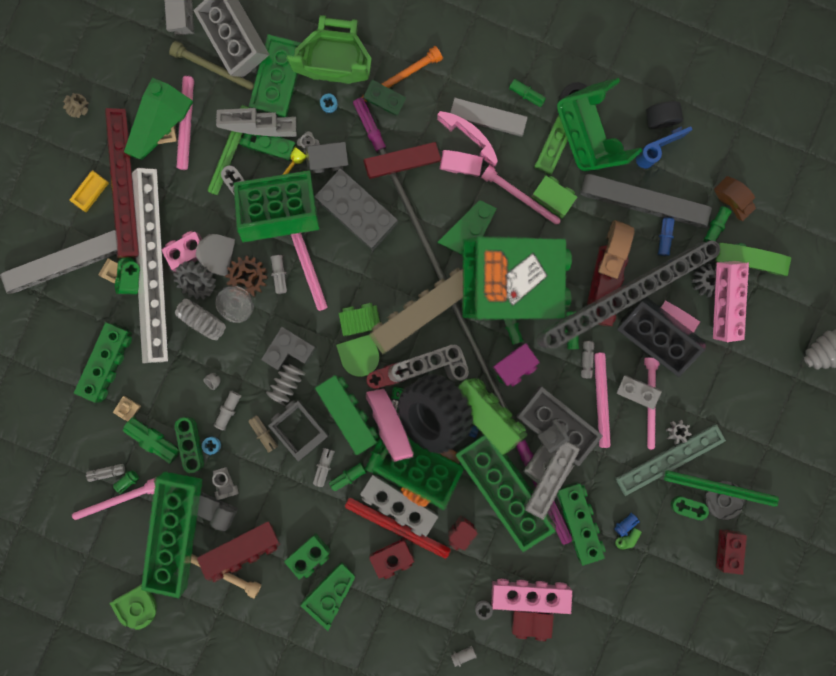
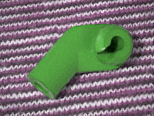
[615,527,642,549]

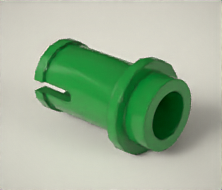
[113,470,139,494]

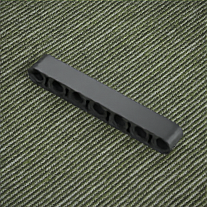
[580,174,712,228]

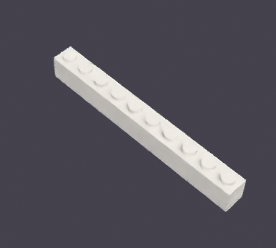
[131,168,168,363]

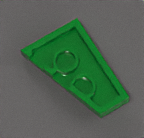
[437,200,497,256]
[300,562,355,631]

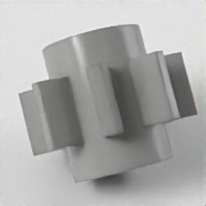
[666,420,692,444]

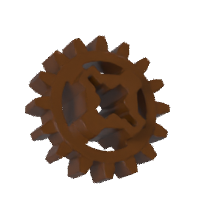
[225,256,268,298]

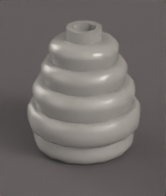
[803,329,836,370]

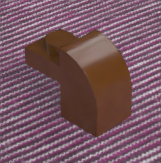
[714,176,756,221]

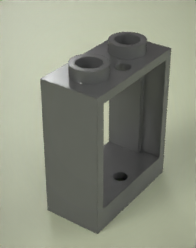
[269,400,329,461]

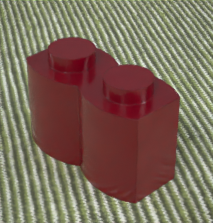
[511,610,554,641]

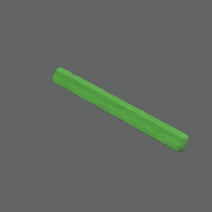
[207,105,249,195]

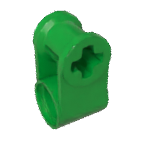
[115,258,140,294]

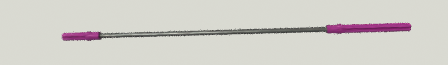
[353,98,572,545]

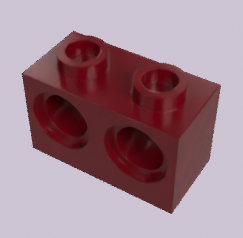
[716,529,747,575]

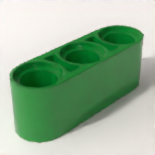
[175,417,204,473]

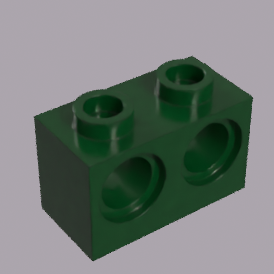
[362,80,406,116]

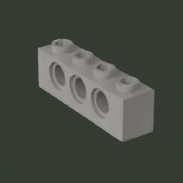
[360,474,439,536]

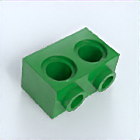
[284,533,331,580]

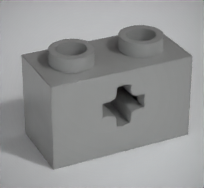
[617,375,663,410]

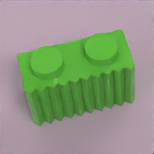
[339,303,380,336]

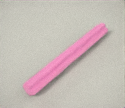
[176,76,194,170]
[291,233,328,311]
[594,353,611,448]

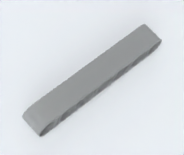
[0,230,117,294]

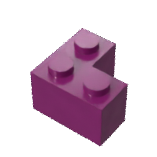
[493,344,540,387]

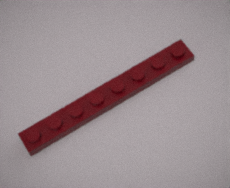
[105,108,139,258]

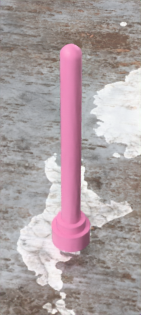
[481,165,561,225]
[644,358,660,450]
[72,477,156,520]

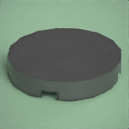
[704,481,744,520]

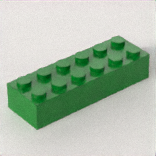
[456,434,556,552]
[141,471,202,598]

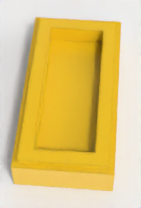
[69,170,109,212]

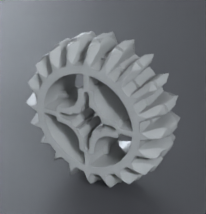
[175,299,226,340]

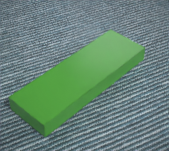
[534,115,568,175]

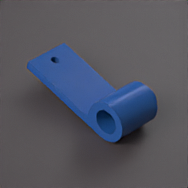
[636,126,693,169]

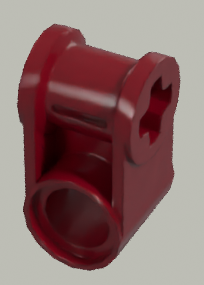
[367,363,405,389]

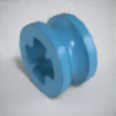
[320,94,338,113]
[202,437,221,455]

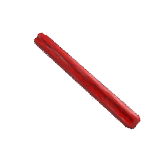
[345,498,451,559]

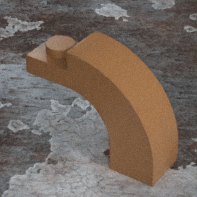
[598,220,634,279]

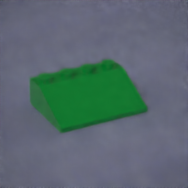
[234,170,319,242]
[373,436,464,509]

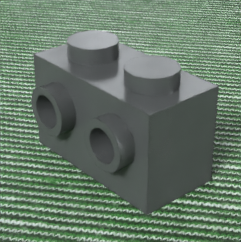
[305,142,348,173]

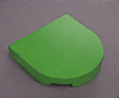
[336,334,379,377]
[110,584,157,630]

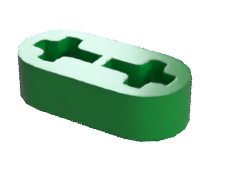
[670,496,709,520]

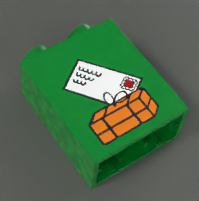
[463,237,572,319]

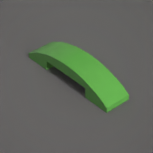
[715,243,791,276]

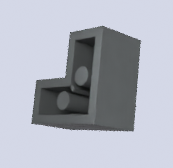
[261,327,317,370]

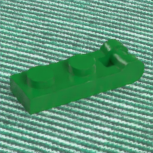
[239,133,296,161]

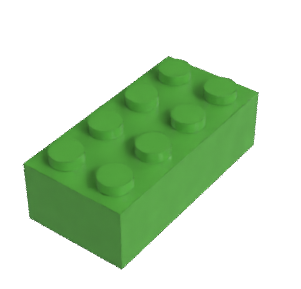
[459,378,528,455]

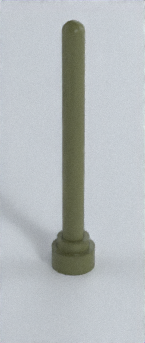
[169,41,254,90]

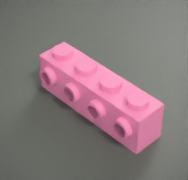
[713,261,749,342]

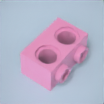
[161,231,202,271]

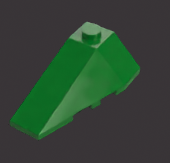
[124,77,193,161]

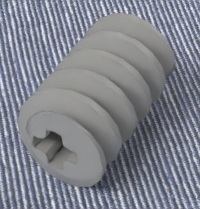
[266,363,306,406]

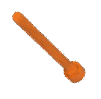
[362,46,443,102]

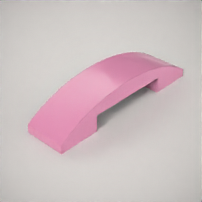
[437,111,498,168]

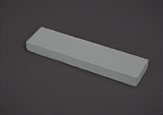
[451,98,527,137]
[525,442,580,519]

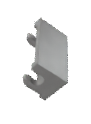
[165,0,194,35]

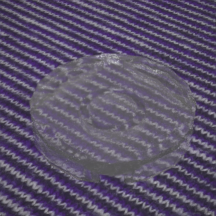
[215,286,254,323]

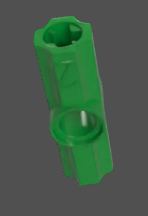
[123,417,180,464]

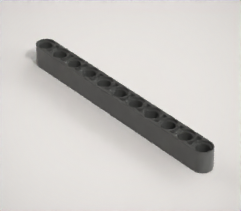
[537,241,720,348]

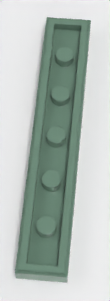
[615,424,726,496]

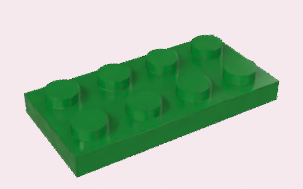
[249,35,301,117]

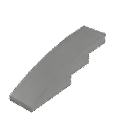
[216,108,297,137]

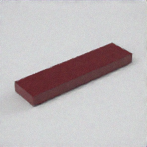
[363,142,441,179]

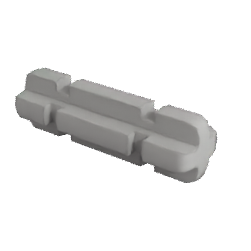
[581,341,594,378]
[86,464,125,482]

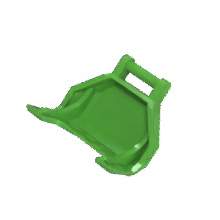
[287,15,372,84]

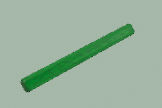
[664,470,779,507]

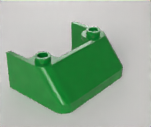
[557,78,642,171]

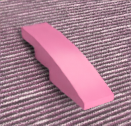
[366,389,413,461]

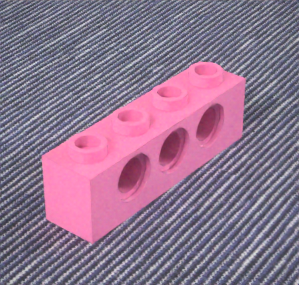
[491,579,572,614]

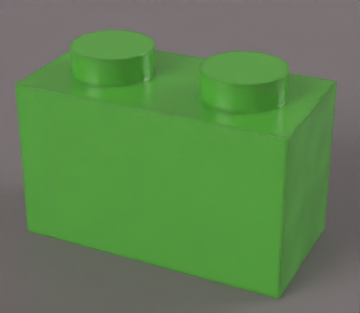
[531,176,577,219]

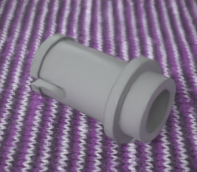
[451,646,477,667]

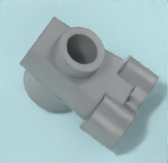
[212,467,239,500]

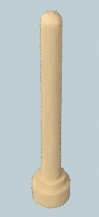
[191,554,262,599]

